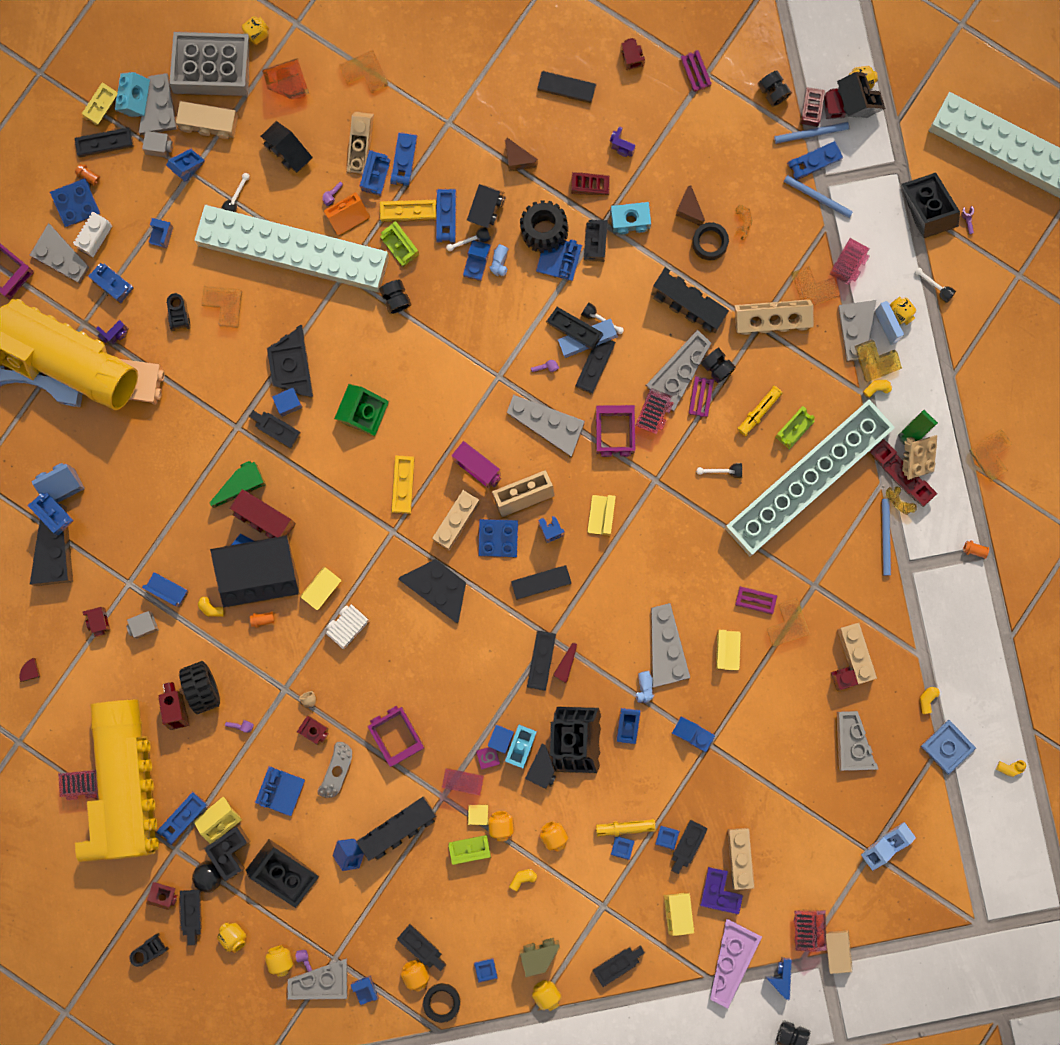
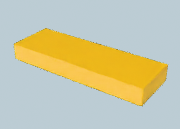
[380,200,437,222]
[392,455,415,514]

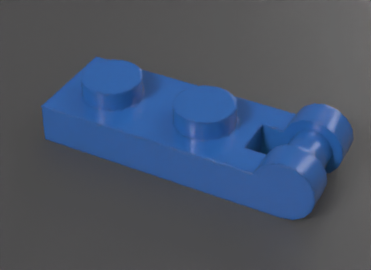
[390,132,417,186]
[787,141,843,180]
[436,189,456,242]
[156,792,207,846]

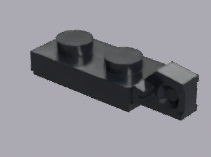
[249,410,301,449]
[671,820,708,874]
[180,890,202,945]
[397,924,446,971]
[592,945,645,987]

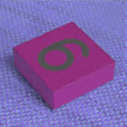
[476,747,500,770]

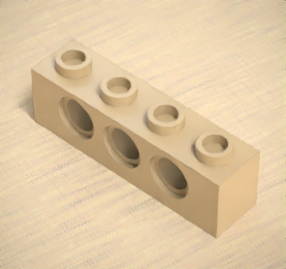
[735,300,814,335]

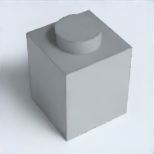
[142,131,173,158]
[126,611,159,639]

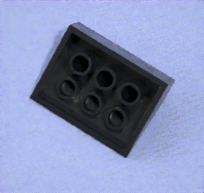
[210,536,300,608]

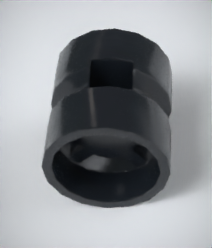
[757,71,792,107]
[379,279,412,314]
[700,347,736,383]
[775,1020,810,1045]

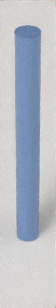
[774,122,849,144]
[784,175,853,218]
[882,499,891,576]

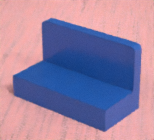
[142,572,188,607]

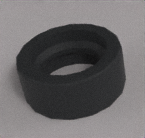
[692,222,729,260]
[423,983,461,1023]

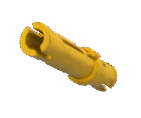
[737,386,783,436]
[596,819,656,837]

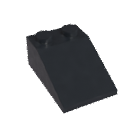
[901,173,960,238]
[245,839,319,908]

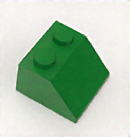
[334,384,389,436]

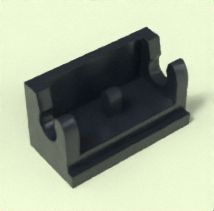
[584,220,608,262]

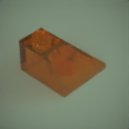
[262,58,309,99]

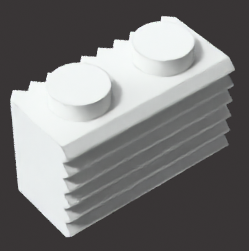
[73,212,112,257]
[326,605,370,649]

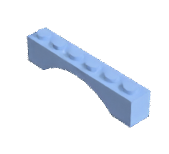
[0,366,83,407]

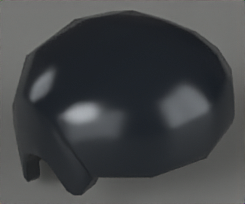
[192,861,222,893]

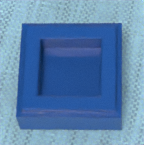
[655,825,679,850]
[611,837,634,860]
[474,958,498,983]

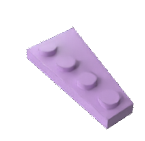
[710,919,762,1009]

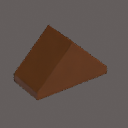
[505,137,538,171]
[676,185,705,226]

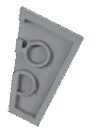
[139,73,177,135]
[30,223,89,284]
[838,300,876,362]
[837,711,879,770]
[288,958,347,1000]

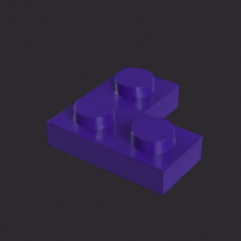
[700,867,743,914]

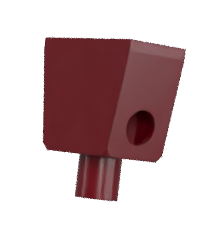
[158,682,190,730]

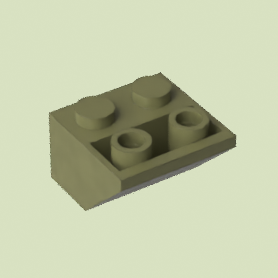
[520,938,560,977]

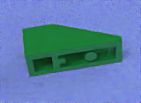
[898,410,938,445]
[209,461,266,508]

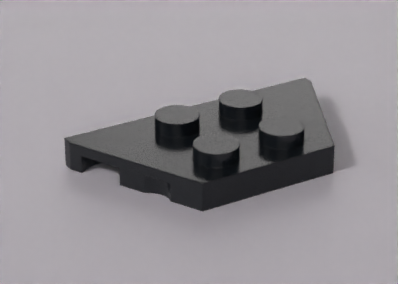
[267,325,314,398]
[399,559,466,624]

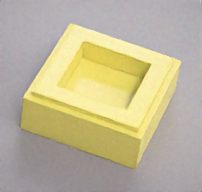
[468,805,488,825]

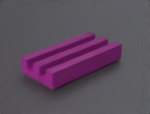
[680,50,712,92]
[689,376,714,417]
[735,586,777,615]

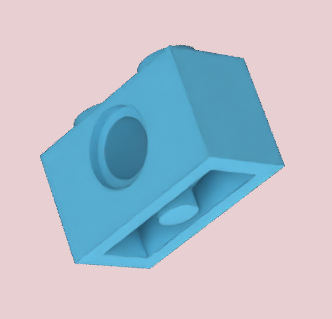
[115,72,150,117]
[611,202,651,235]
[505,725,537,768]

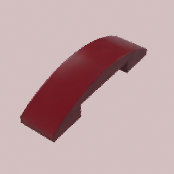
[870,439,938,507]

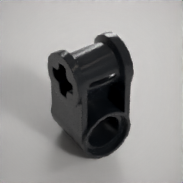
[167,293,191,332]
[129,933,169,967]

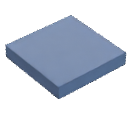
[921,720,976,775]

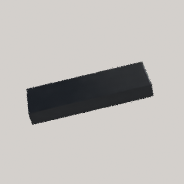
[537,71,596,103]
[74,127,134,158]
[546,307,603,350]
[575,340,616,394]
[511,565,572,600]
[527,630,556,691]

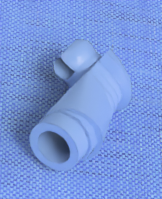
[489,244,509,276]
[636,671,654,703]

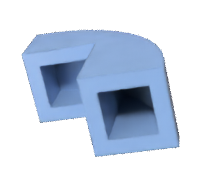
[861,822,916,871]

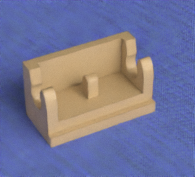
[826,930,853,974]

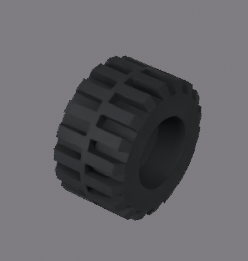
[520,200,569,253]
[179,661,220,715]

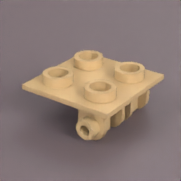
[902,435,937,480]

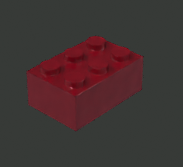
[230,489,296,538]

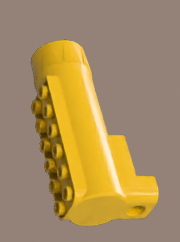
[0,299,138,410]
[75,700,159,862]

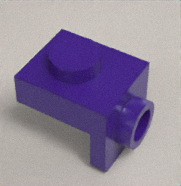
[610,127,635,157]
[96,320,129,345]

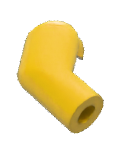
[863,380,892,398]
[198,597,224,617]
[920,687,940,714]
[996,760,1026,777]
[509,869,537,891]

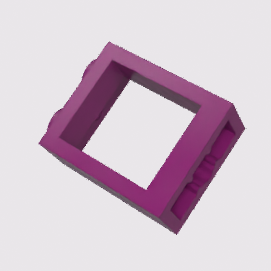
[0,243,34,300]
[596,405,635,457]
[451,441,501,489]
[367,706,425,767]

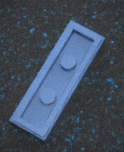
[558,318,618,358]

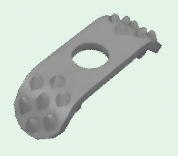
[317,742,352,798]

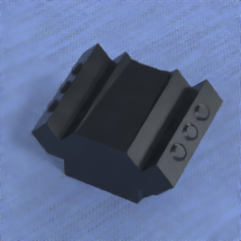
[550,707,601,773]

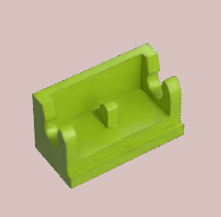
[380,221,419,267]
[775,406,815,449]
[449,835,491,865]

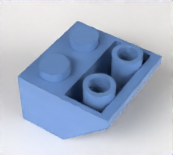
[31,463,85,503]

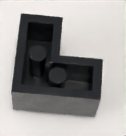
[837,72,886,118]
[260,121,313,173]
[467,184,506,228]
[204,826,250,881]

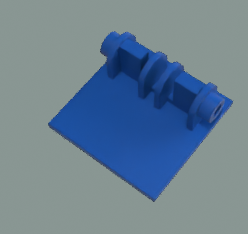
[50,178,100,227]
[536,239,582,281]
[479,519,518,557]
[255,766,305,816]

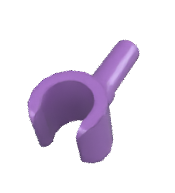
[323,182,343,206]
[961,206,974,234]
[531,360,559,373]
[225,720,254,733]
[296,950,312,972]

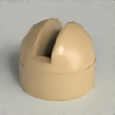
[299,691,316,708]

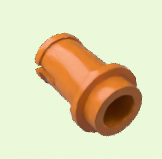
[75,164,100,186]
[963,540,989,559]
[250,611,275,628]

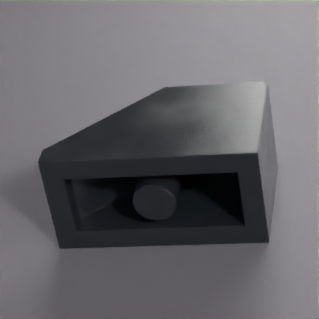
[525,744,556,789]

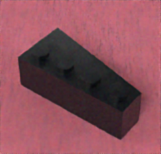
[651,267,729,333]
[30,504,73,586]
[356,796,437,861]

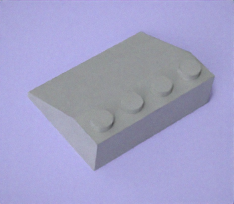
[170,32,249,96]

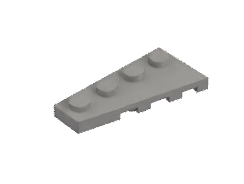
[645,330,711,412]
[507,395,585,457]
[651,603,690,688]

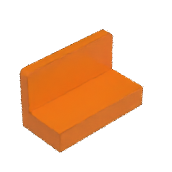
[323,192,370,235]

